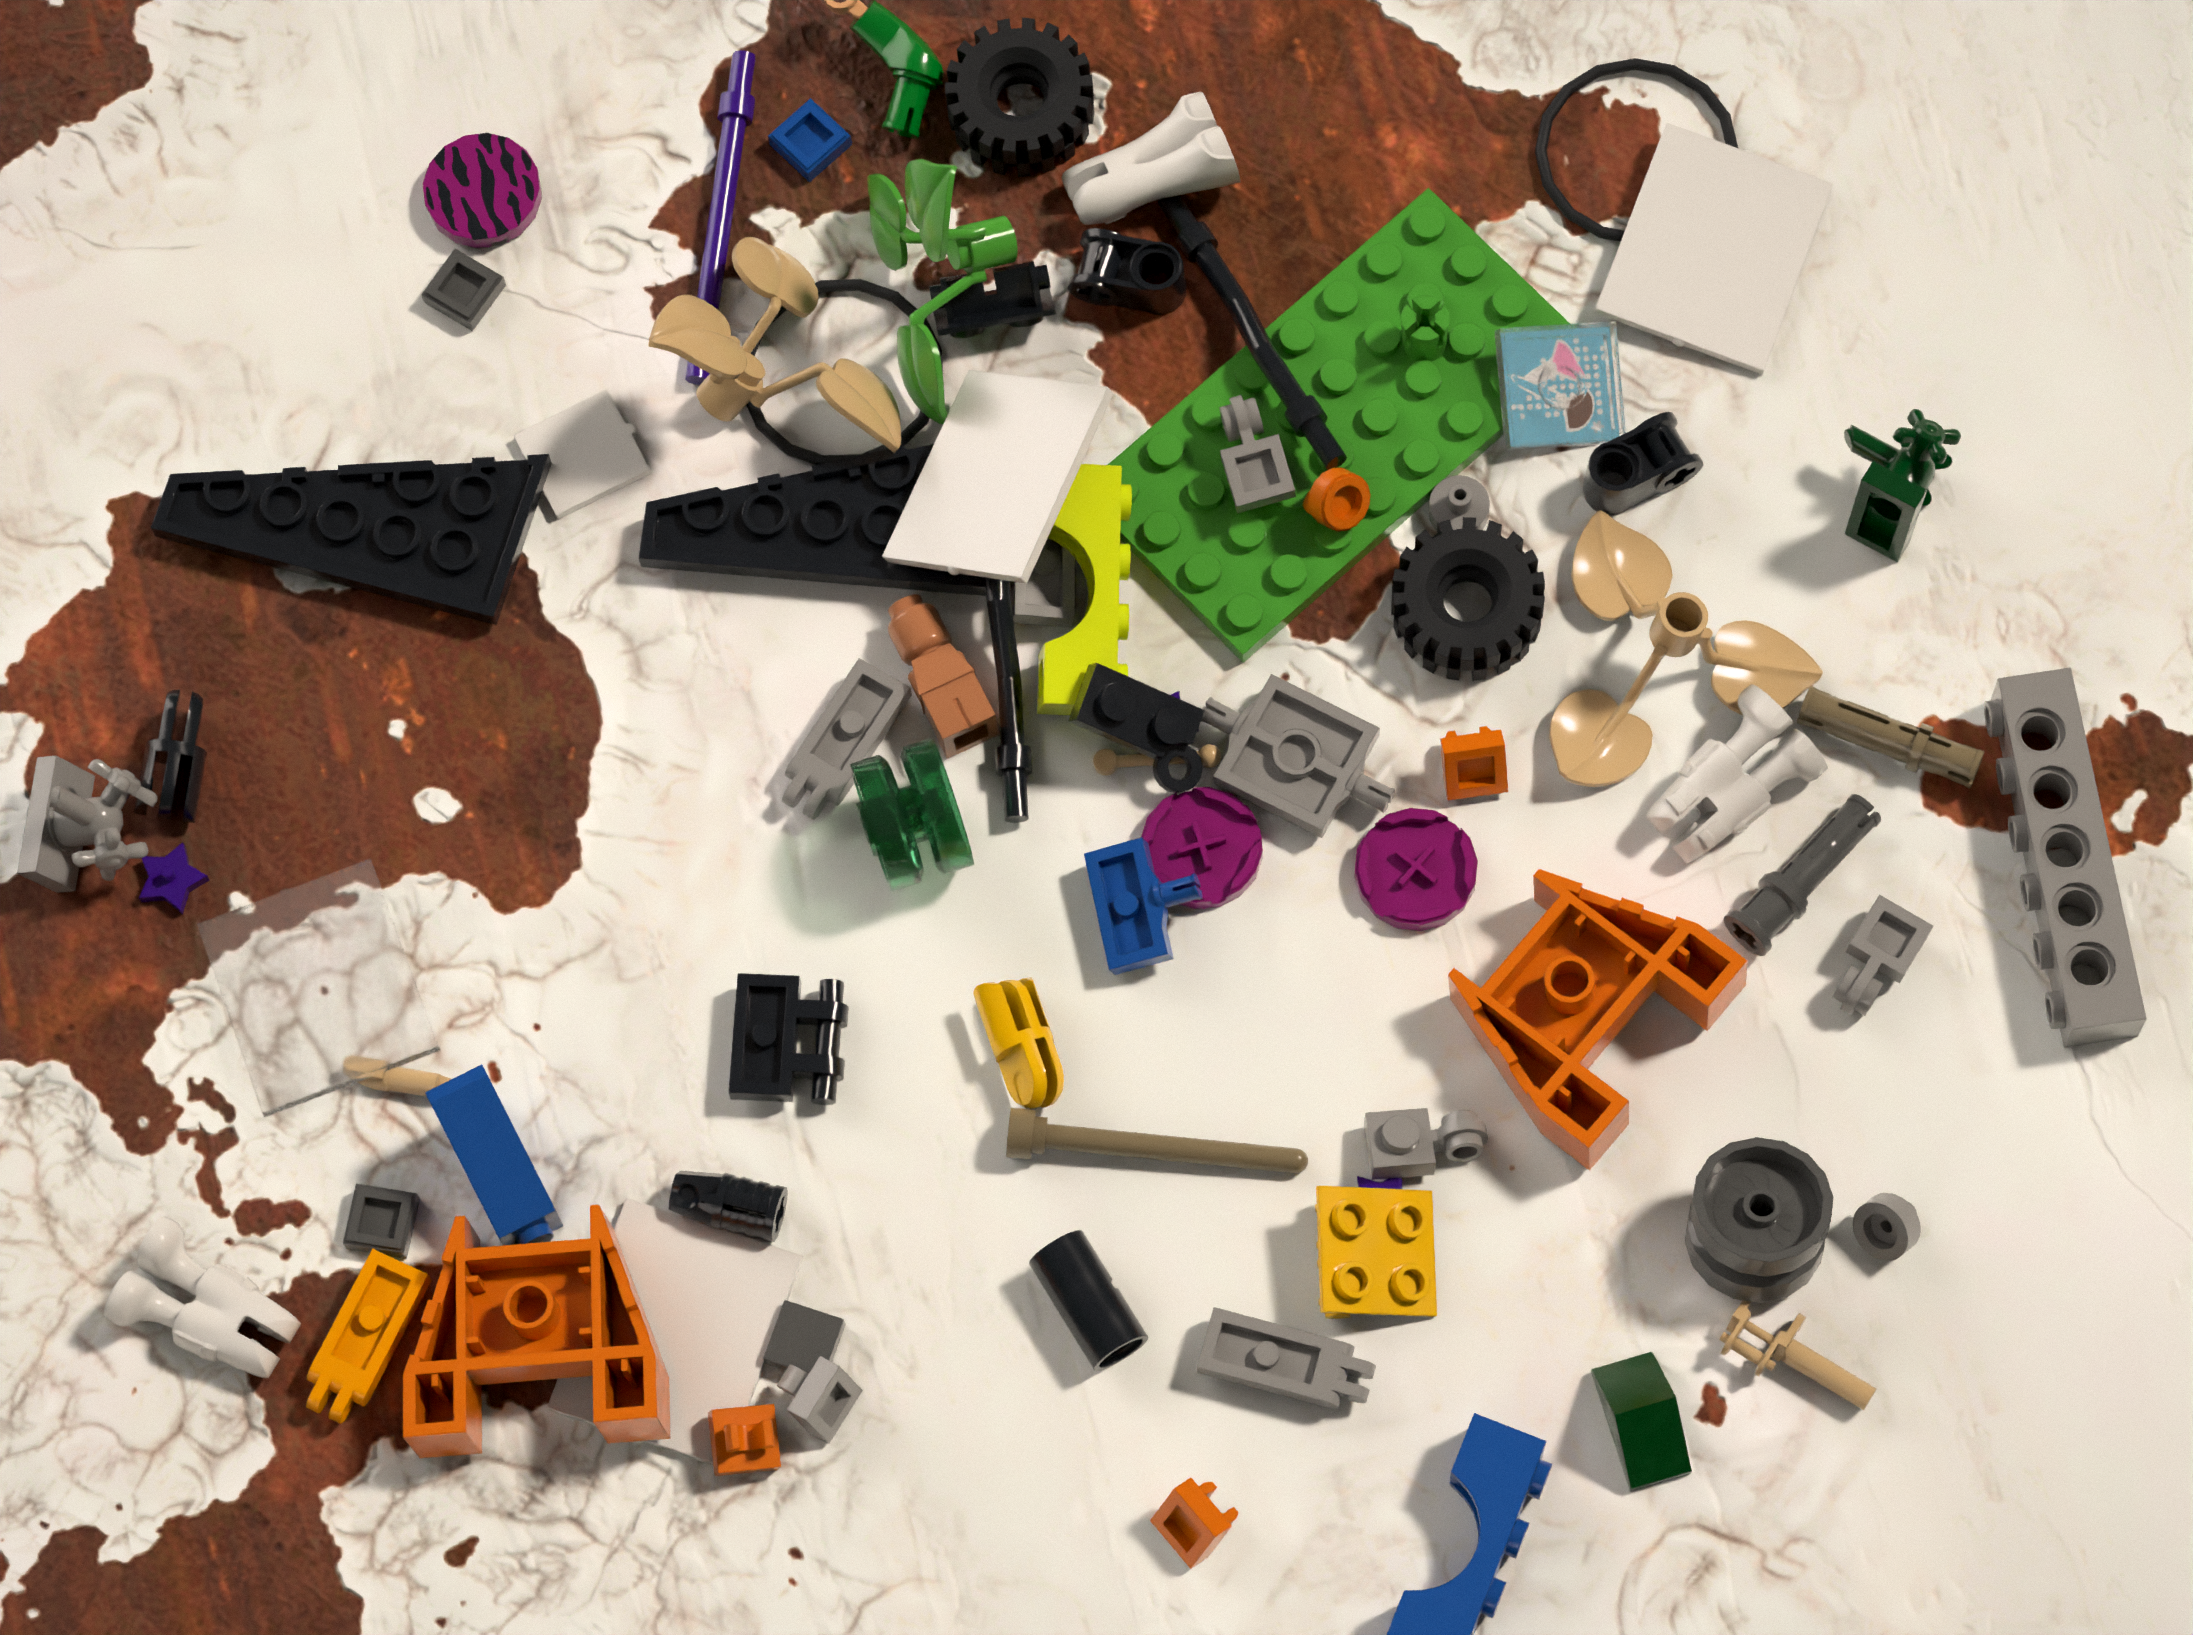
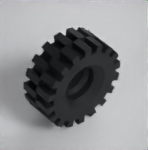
[945,17,1095,177]
[1391,517,1545,681]

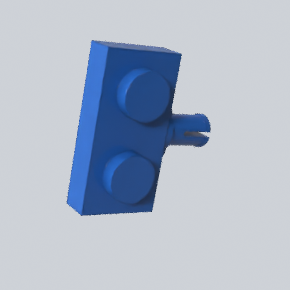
[1084,837,1203,975]

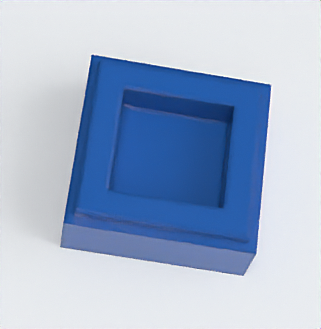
[768,98,852,182]

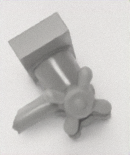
[17,756,157,893]

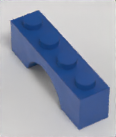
[1387,1413,1552,1635]

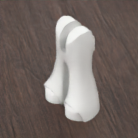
[1062,92,1241,225]

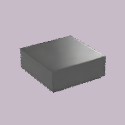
[421,249,506,331]
[343,1183,420,1259]
[763,1300,846,1373]

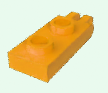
[306,1248,432,1424]

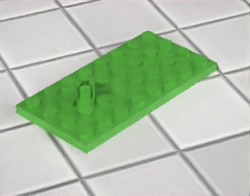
[1108,188,1576,663]

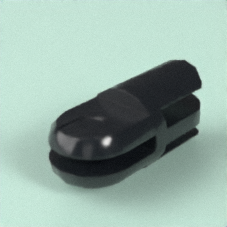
[134,689,207,823]

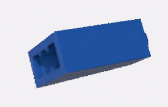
[425,1064,563,1245]

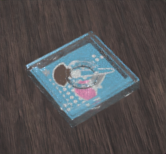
[1494,321,1626,451]

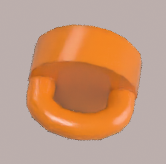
[1303,467,1371,531]

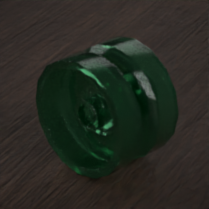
[850,737,974,892]

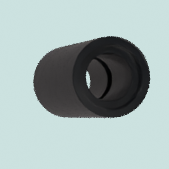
[1029,1230,1148,1371]

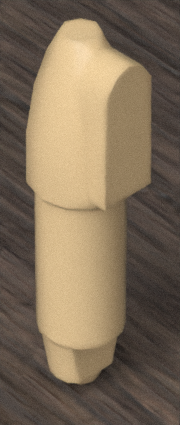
[344,1057,451,1097]

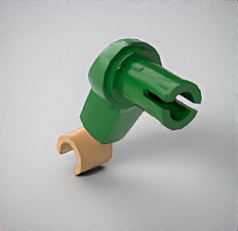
[824,0,944,139]

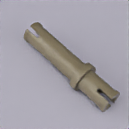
[1797,686,1985,788]

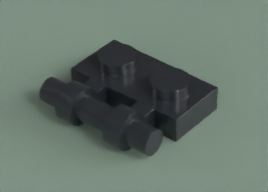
[728,973,849,1105]

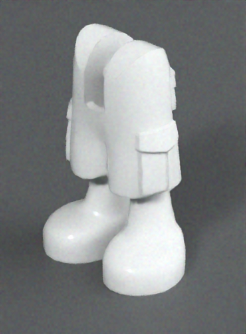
[1646,684,1828,863]
[104,1216,301,1378]

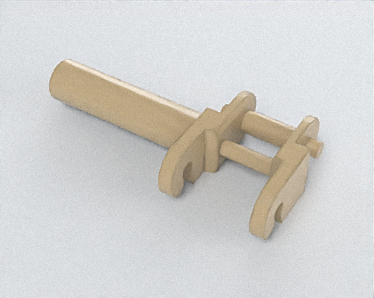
[1719,1300,1876,1410]

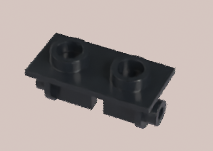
[929,261,1056,338]

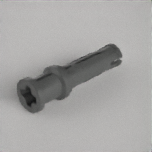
[1723,794,1882,956]

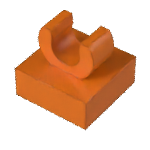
[1440,726,1508,801]
[708,1404,781,1476]
[1150,1477,1239,1569]

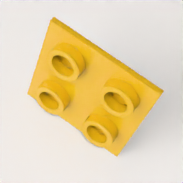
[1315,1186,1437,1319]

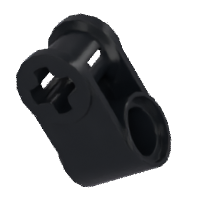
[1067,228,1187,315]
[1583,412,1704,515]

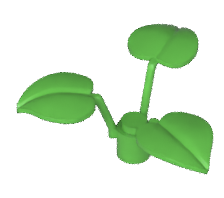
[867,159,1018,425]

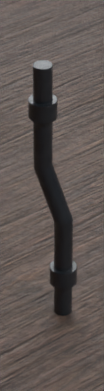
[1158,195,1347,470]
[985,577,1032,823]

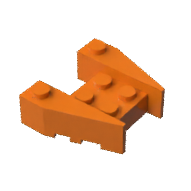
[1448,869,1748,1171]
[403,1204,671,1458]

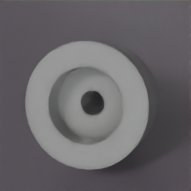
[1429,475,1490,531]
[1853,1193,1921,1261]

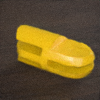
[973,977,1064,1109]

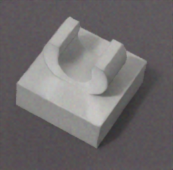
[776,1356,863,1444]

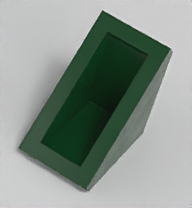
[1591,1352,1692,1492]

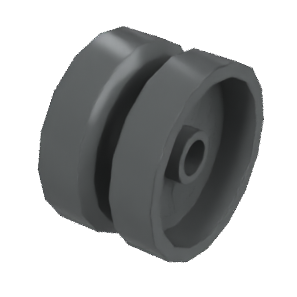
[1685,1137,1834,1303]

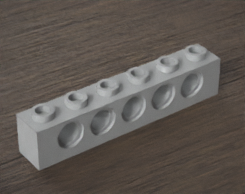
[1984,667,2147,1048]

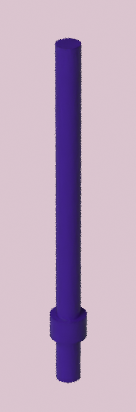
[685,50,756,385]

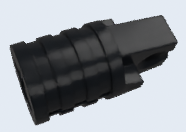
[668,1171,788,1242]

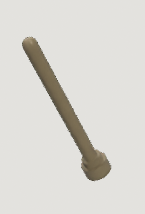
[1006,1108,1308,1173]

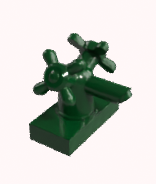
[1844,409,1961,563]

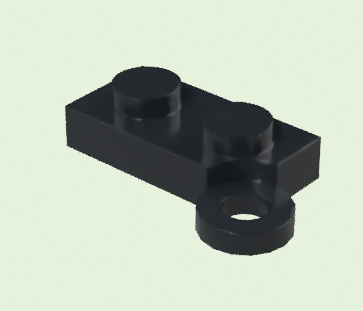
[1068,663,1205,793]

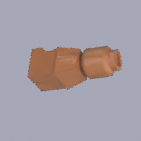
[888,594,999,759]

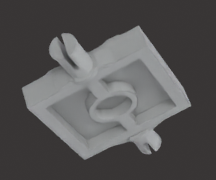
[1201,674,1395,838]

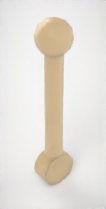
[1093,744,1222,776]

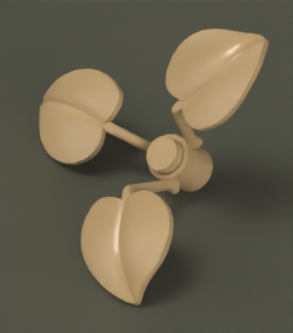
[648,237,901,453]
[1549,510,1823,787]

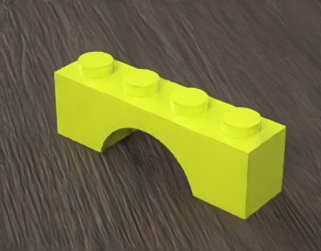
[1037,464,1132,715]

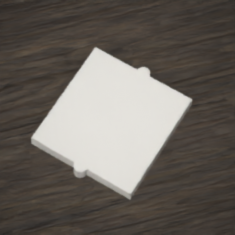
[513,389,651,520]

